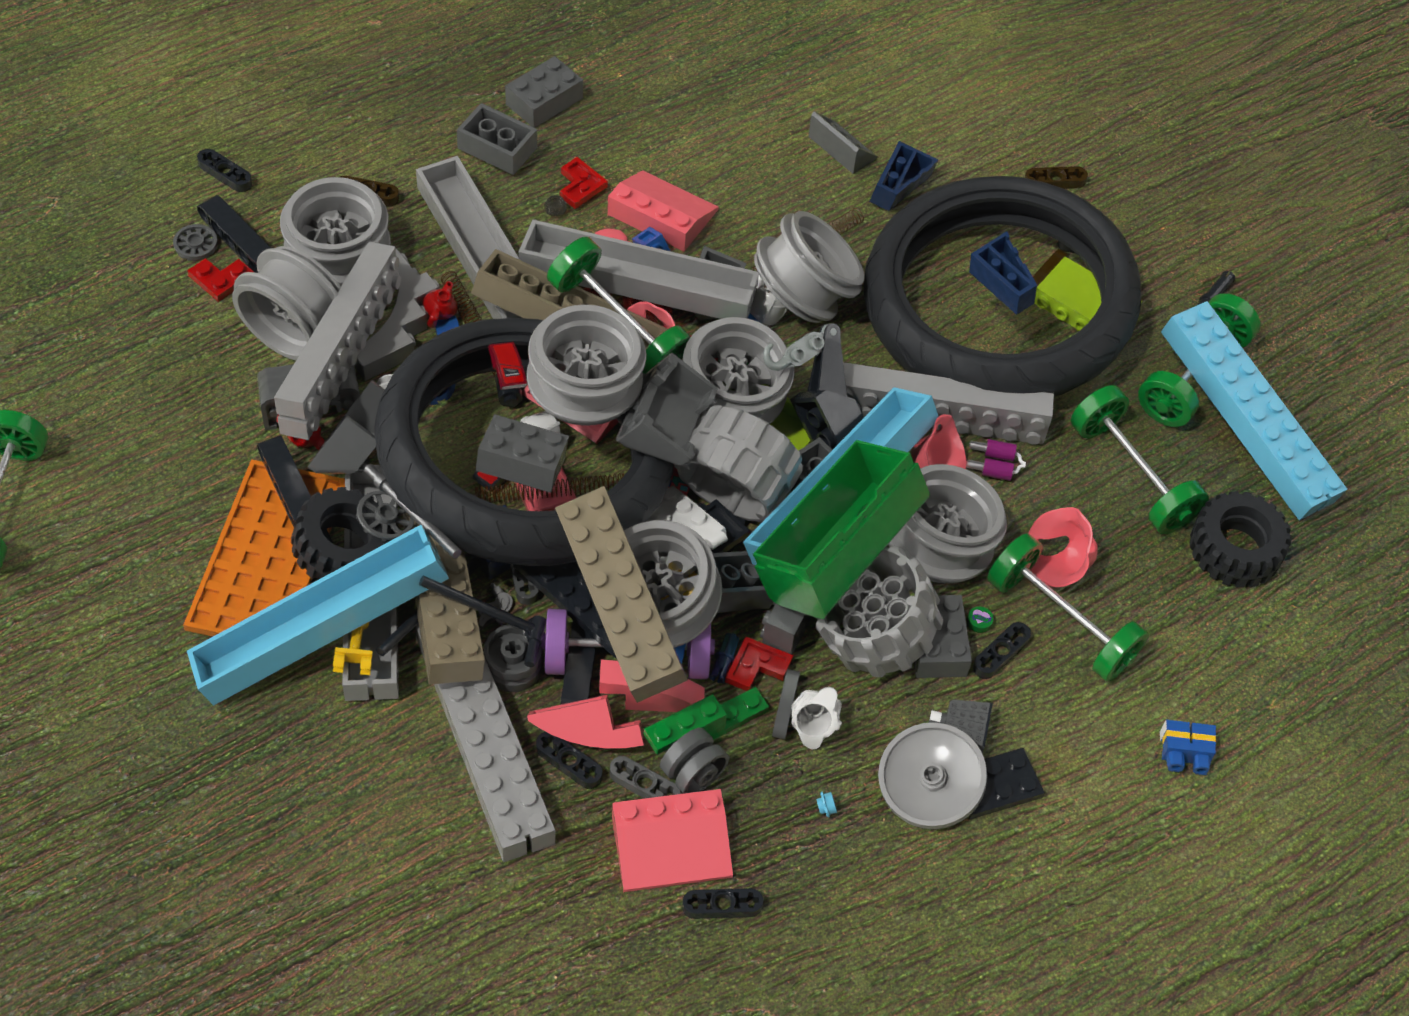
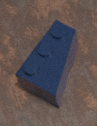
[869,141,938,211]
[969,231,1037,315]

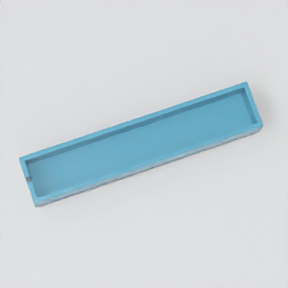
[1161,301,1347,521]
[743,387,939,565]
[187,525,449,706]

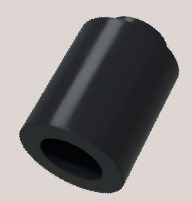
[495,374,523,408]

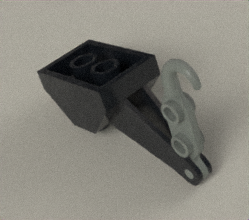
[763,323,864,450]

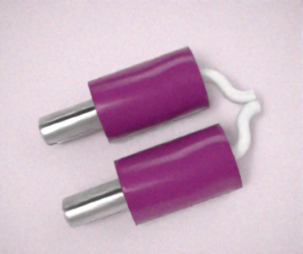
[966,439,1026,481]

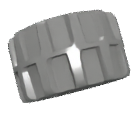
[674,405,803,523]
[816,545,943,677]

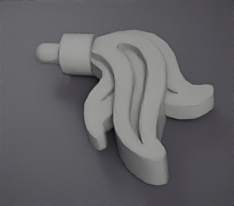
[478,583,513,630]

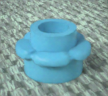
[816,791,837,818]

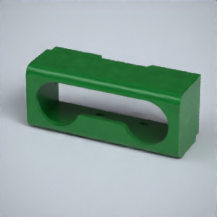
[753,440,930,619]

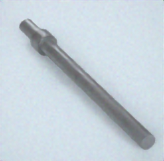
[364,464,461,558]

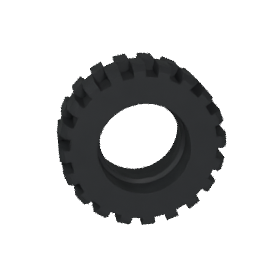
[291,487,395,579]
[1189,491,1292,588]

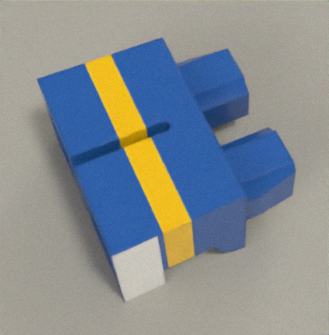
[1160,720,1216,775]

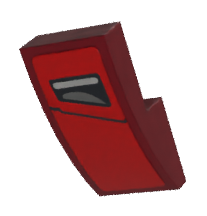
[488,342,527,390]

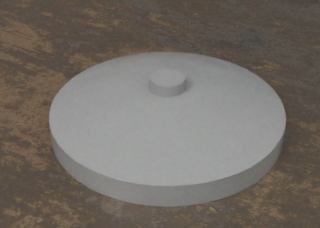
[878,723,987,829]

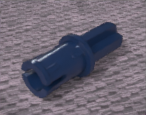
[709,633,739,683]

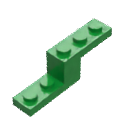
[643,687,769,755]

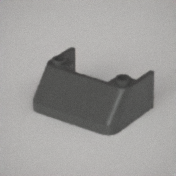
[308,380,385,474]

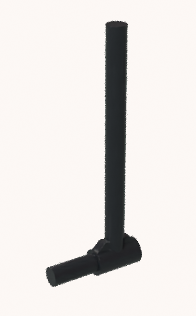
[419,575,547,667]

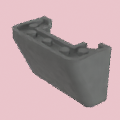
[616,353,718,466]
[257,364,360,430]

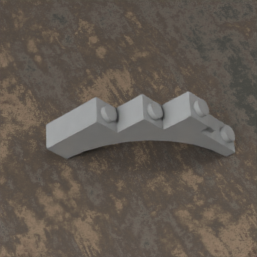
[354,249,440,381]

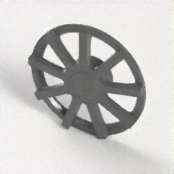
[356,490,415,541]

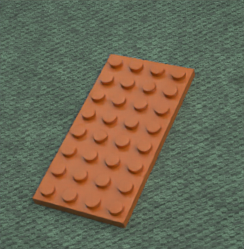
[183,459,345,636]

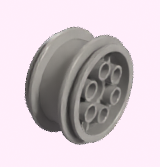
[280,177,391,286]
[754,211,864,323]
[232,246,341,360]
[527,305,646,426]
[683,317,794,424]
[888,464,1007,583]
[624,520,722,647]

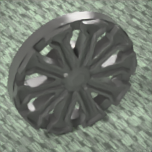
[173,224,218,261]

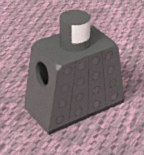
[928,700,993,753]

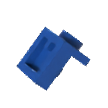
[632,227,670,251]

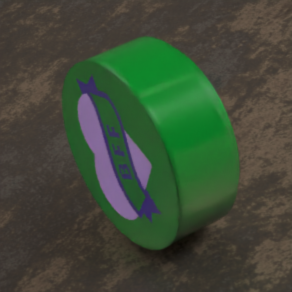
[967,606,993,633]

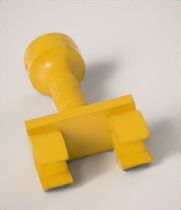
[333,622,373,675]

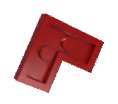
[560,157,608,209]
[187,258,254,302]
[725,637,793,691]

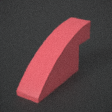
[599,660,705,712]
[527,695,645,748]

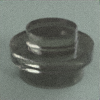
[544,195,567,216]

